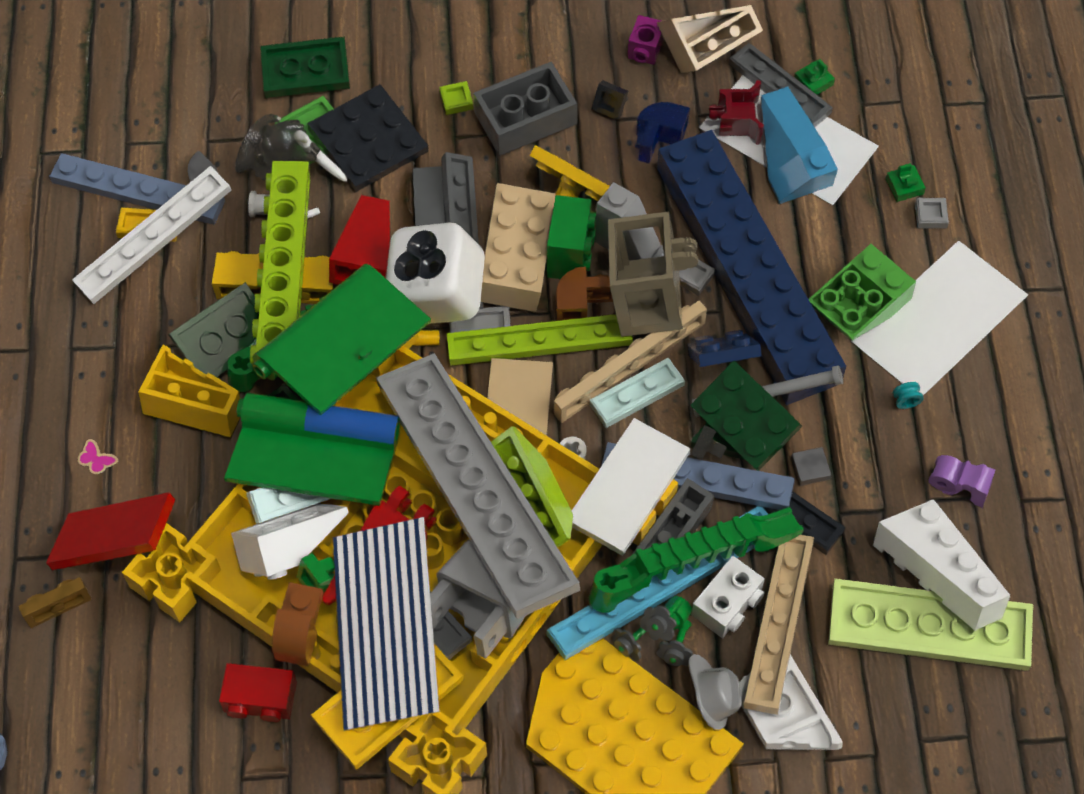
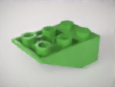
[809,244,916,341]

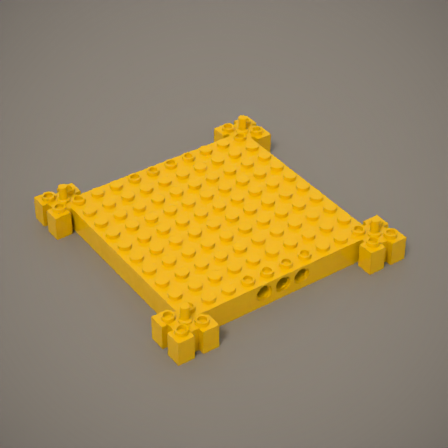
[122,333,678,794]

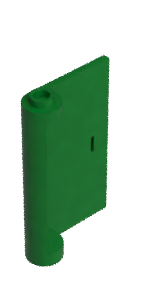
[252,264,431,415]

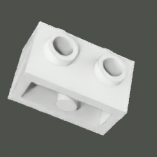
[691,556,765,638]

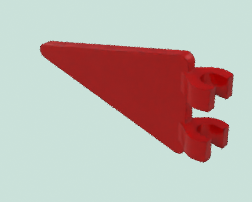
[323,485,437,605]

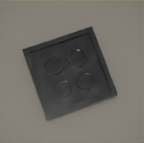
[308,84,429,192]

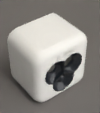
[386,222,485,324]

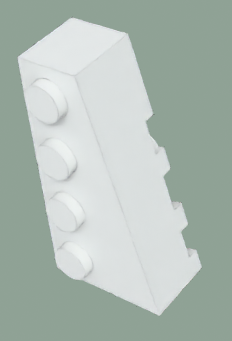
[873,499,1010,630]

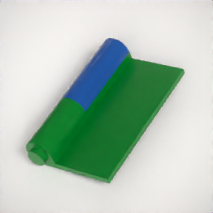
[224,393,401,506]

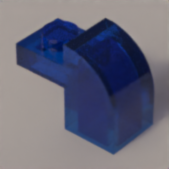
[635,102,690,164]

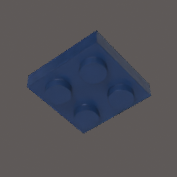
[687,330,762,367]

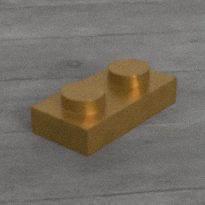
[18,577,92,628]

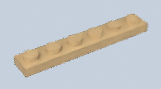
[554,301,707,423]
[744,535,814,715]

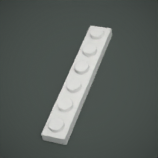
[72,166,231,304]

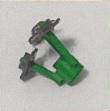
[612,596,693,666]

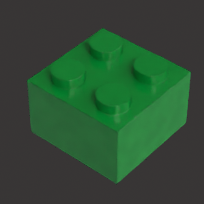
[547,195,596,279]

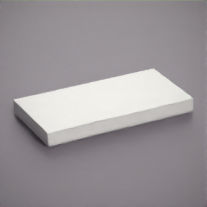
[572,418,690,556]

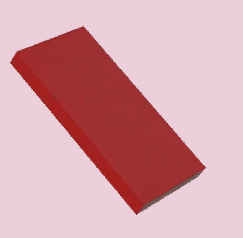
[46,492,176,570]

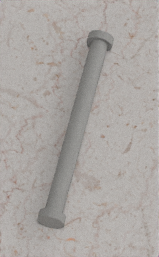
[692,365,843,417]

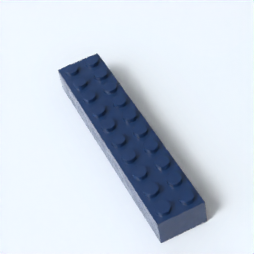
[657,130,846,405]

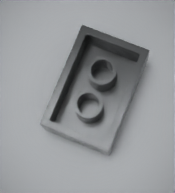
[473,61,577,156]

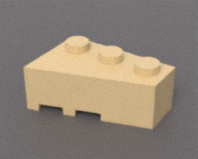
[657,5,763,73]

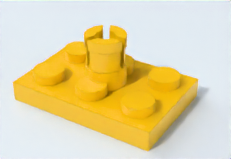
[529,145,610,201]

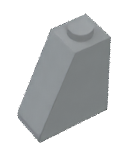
[595,182,661,261]

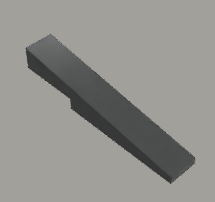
[413,166,445,272]

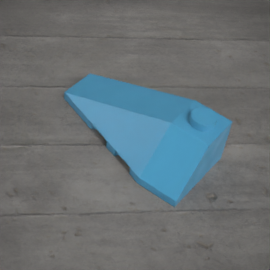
[761,87,838,204]

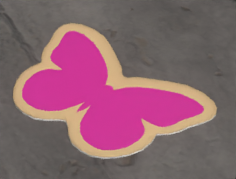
[78,439,118,474]

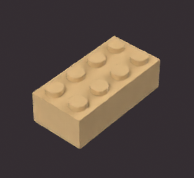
[481,183,556,312]

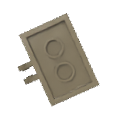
[608,212,698,337]

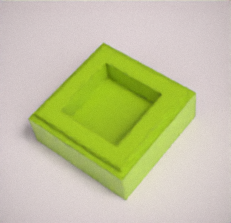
[439,81,474,115]

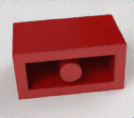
[219,663,297,722]

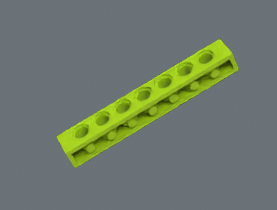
[250,161,310,377]

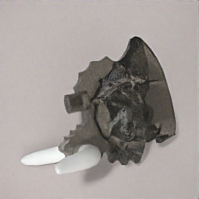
[235,114,347,182]

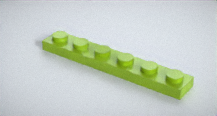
[447,314,633,366]

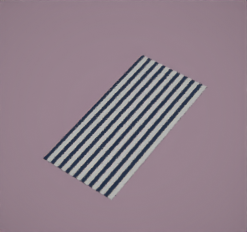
[333,517,439,730]

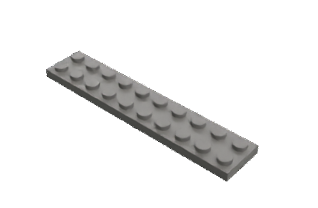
[376,353,580,619]

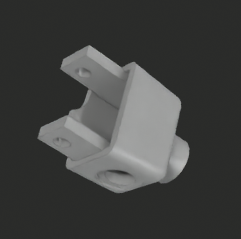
[430,539,526,659]

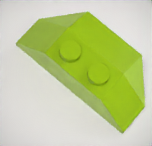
[491,426,573,548]

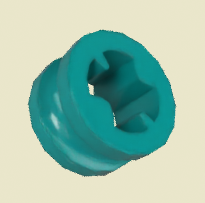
[892,382,924,409]

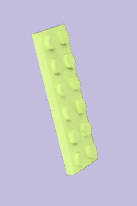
[828,579,1033,671]

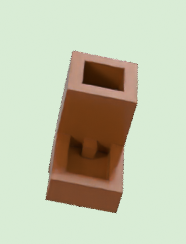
[556,267,613,321]
[272,582,324,667]

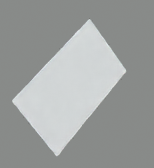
[699,75,879,205]
[851,241,1028,395]

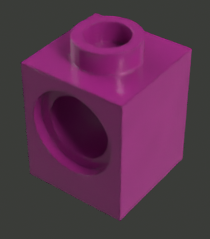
[628,15,664,65]

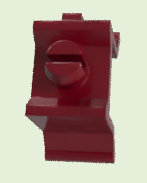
[709,80,764,144]

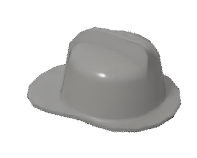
[688,654,742,730]

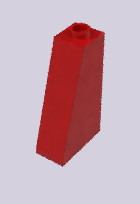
[329,195,390,285]

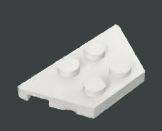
[739,655,843,750]

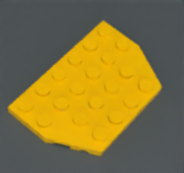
[526,638,744,794]

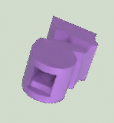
[928,455,995,508]

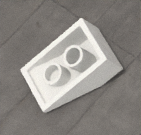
[231,503,349,579]

